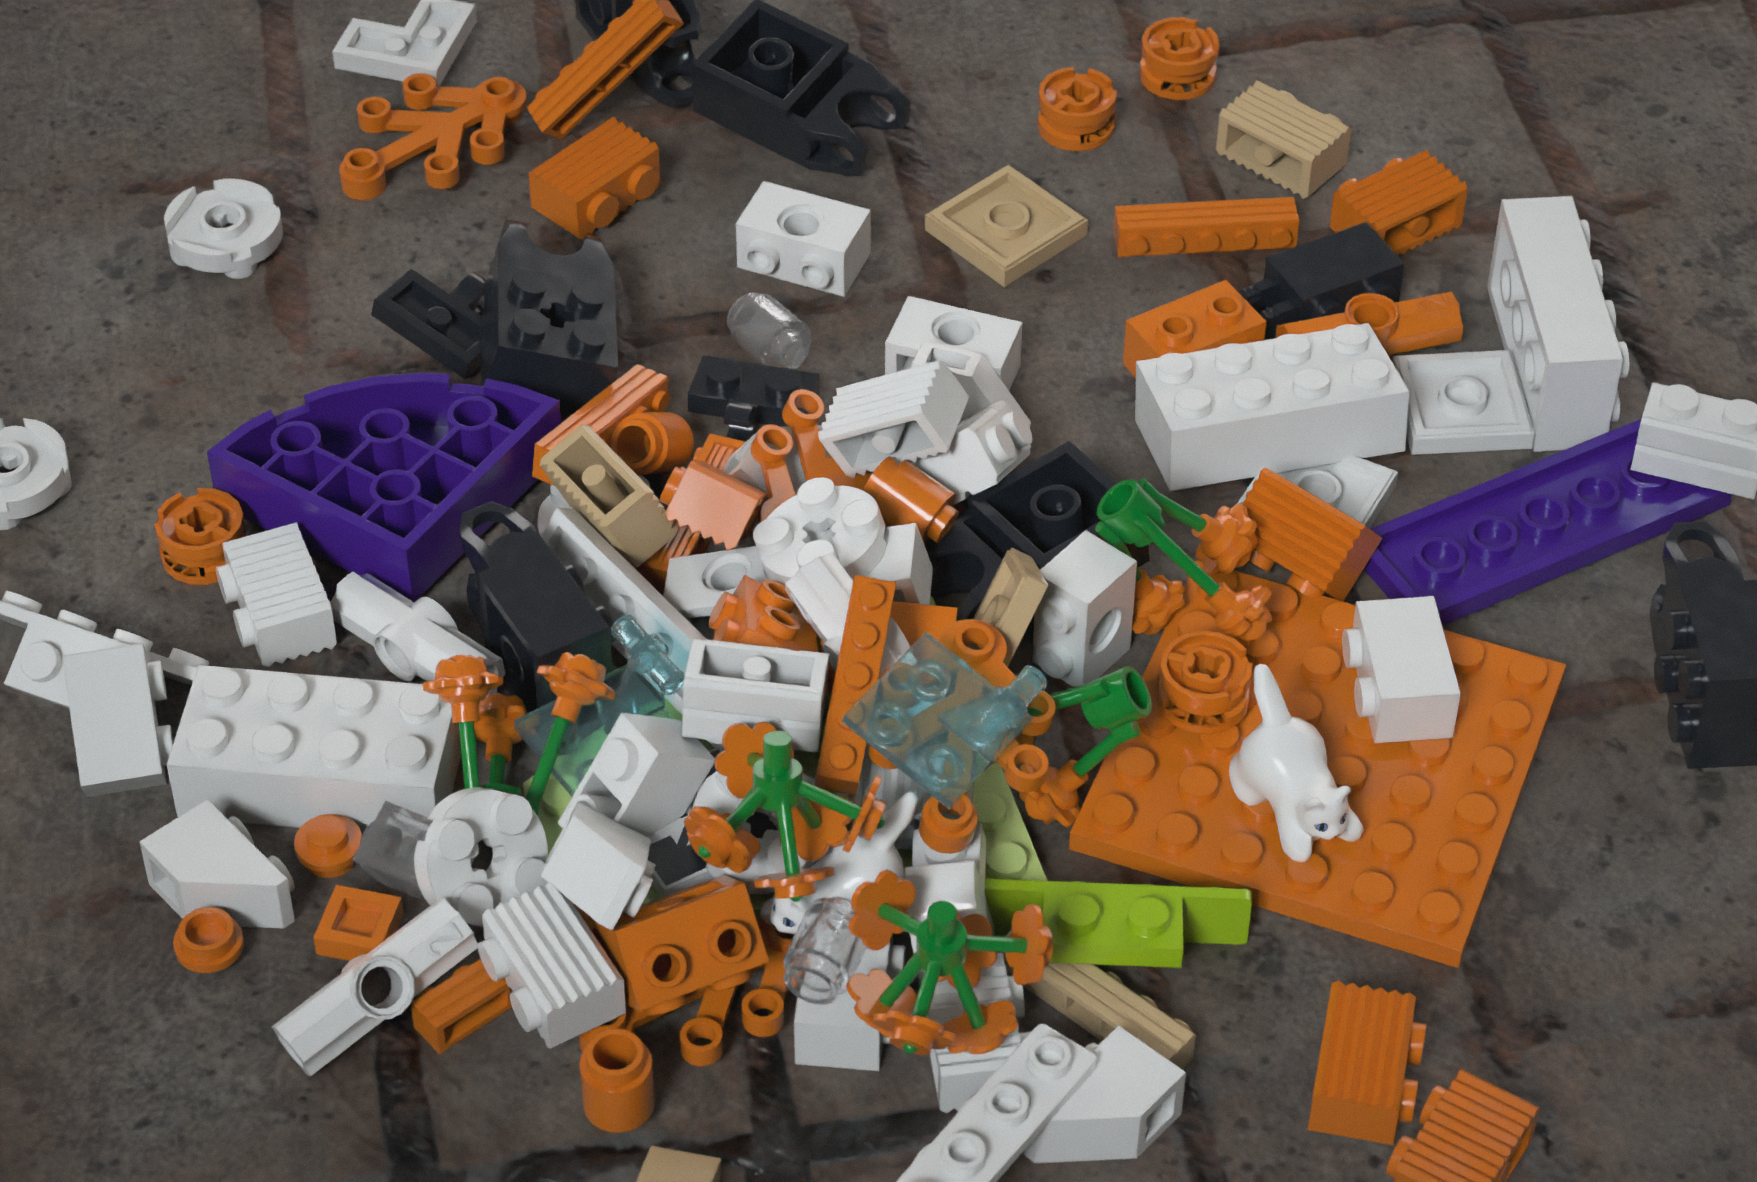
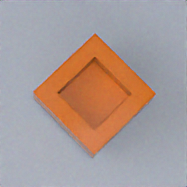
[313,885,404,961]

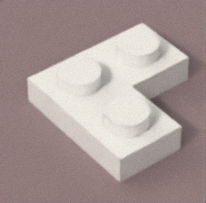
[333,0,477,86]

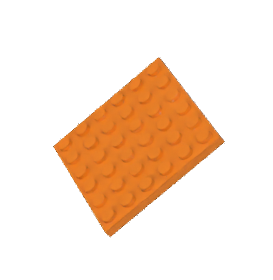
[1069,560,1566,968]

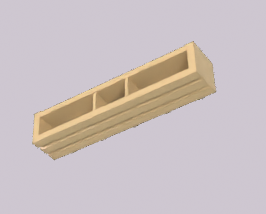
[998,930,1196,1070]

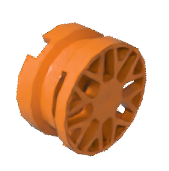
[1139,17,1219,100]
[1037,67,1117,152]
[154,488,246,585]
[1157,630,1253,734]

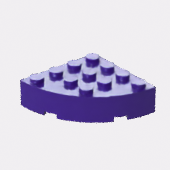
[207,373,561,602]

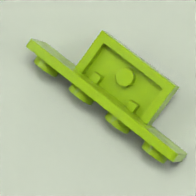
[985,878,1252,968]

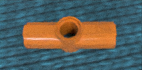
[1275,291,1463,361]

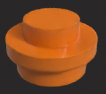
[294,814,363,878]
[173,907,244,973]

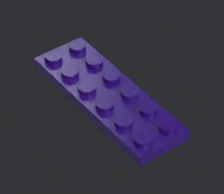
[1364,419,1732,626]

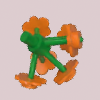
[684,721,887,902]
[846,870,1053,1055]

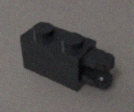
[1238,222,1404,340]

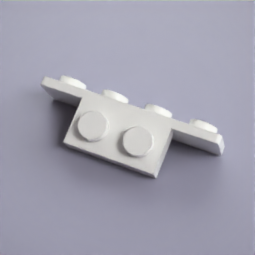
[0,591,209,709]
[896,1024,1097,1182]

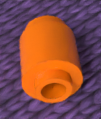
[611,412,694,475]
[863,456,959,544]
[579,1029,655,1133]

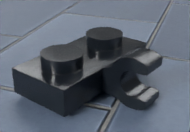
[371,269,486,379]
[687,355,819,442]

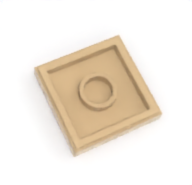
[925,164,1088,287]
[966,548,1048,700]

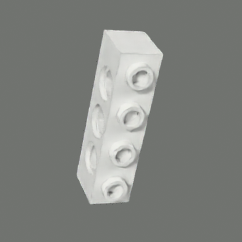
[663,523,933,640]

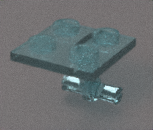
[514,614,685,797]
[841,631,1047,809]

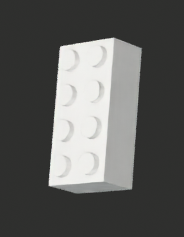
[1487,196,1629,452]
[1135,323,1410,491]
[167,665,462,839]

